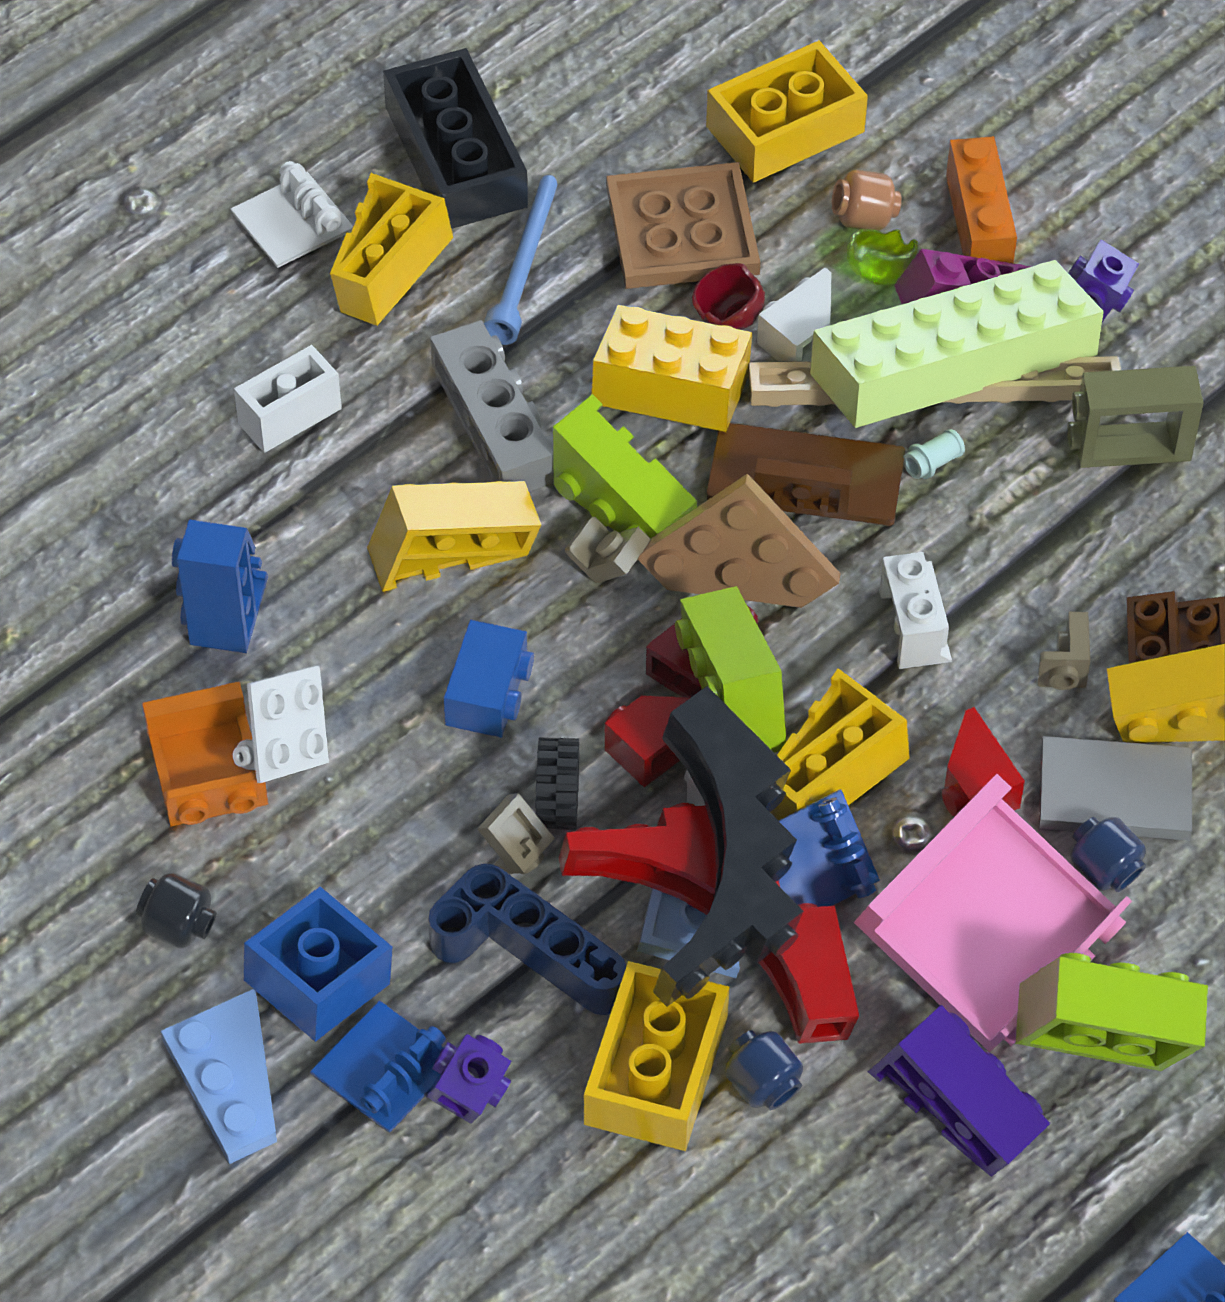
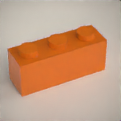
[946,136,1017,264]

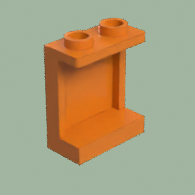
[142,681,268,827]

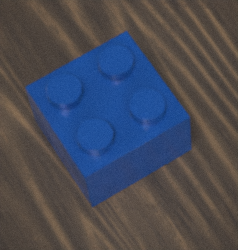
[243,886,393,1042]

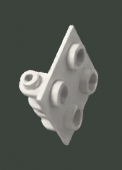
[231,161,353,268]
[233,665,329,783]

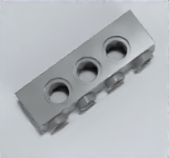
[430,320,554,492]

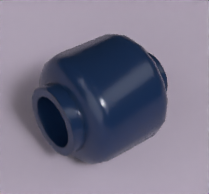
[1070,817,1146,893]
[725,1030,803,1111]

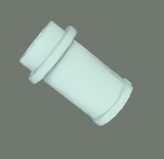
[903,429,965,479]

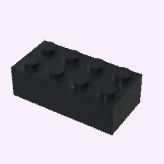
[383,48,528,229]

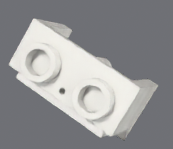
[879,552,952,669]

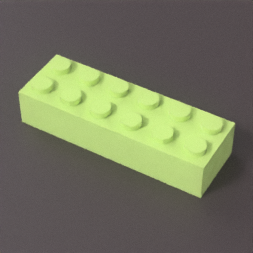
[810,260,1103,428]

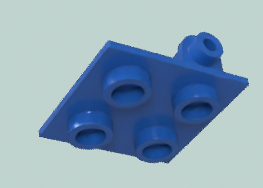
[779,789,880,907]
[310,1001,446,1133]
[1114,1232,1225,1302]

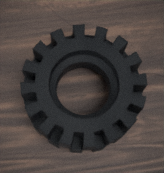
[535,737,580,829]

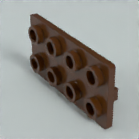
[707,423,905,526]

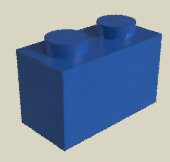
[444,620,534,738]

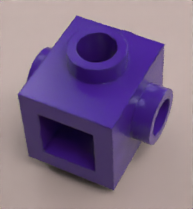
[1068,240,1139,322]
[426,1034,512,1124]

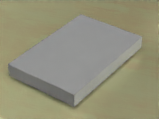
[1039,736,1192,841]

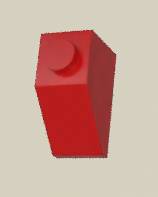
[604,695,690,787]
[942,707,1025,817]

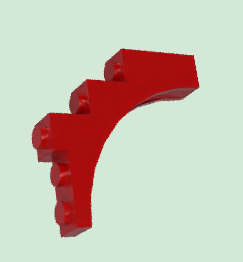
[558,803,859,1044]

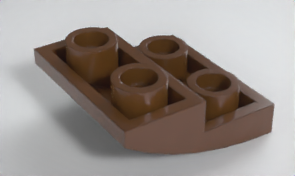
[1126,591,1225,664]

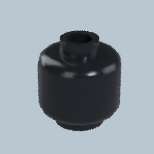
[136,873,217,949]

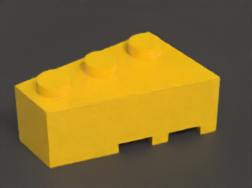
[330,173,453,326]
[367,481,541,592]
[1107,644,1225,743]
[770,668,910,821]

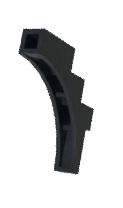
[653,686,804,1007]

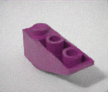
[894,248,1030,304]

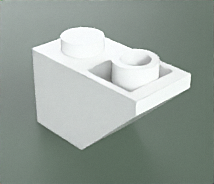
[757,268,832,362]

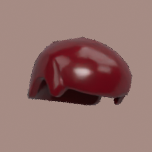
[692,263,765,330]

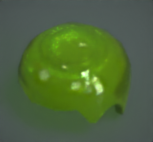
[847,229,918,286]

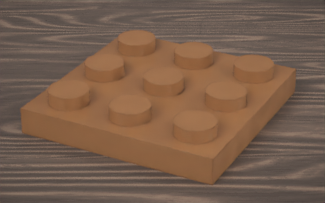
[606,162,761,289]

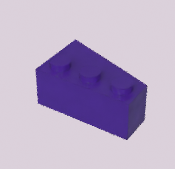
[868,1005,1051,1177]

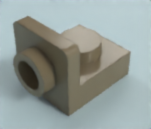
[565,517,651,583]
[1037,612,1090,690]
[477,793,555,874]

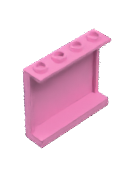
[854,774,1132,1052]

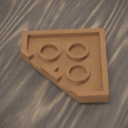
[638,474,841,608]

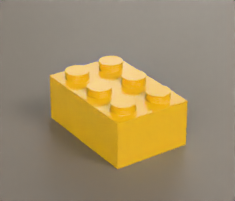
[706,40,868,183]
[591,305,752,432]
[584,961,729,1152]

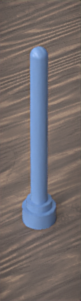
[484,175,557,345]

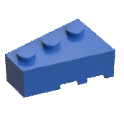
[172,520,268,653]

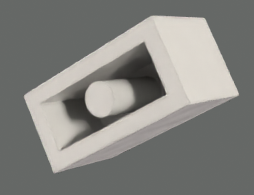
[234,345,341,453]

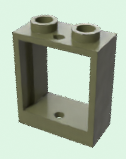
[1067,366,1204,468]

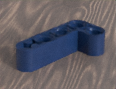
[428,863,626,1015]

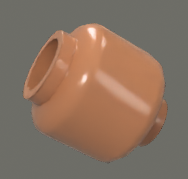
[832,170,901,231]

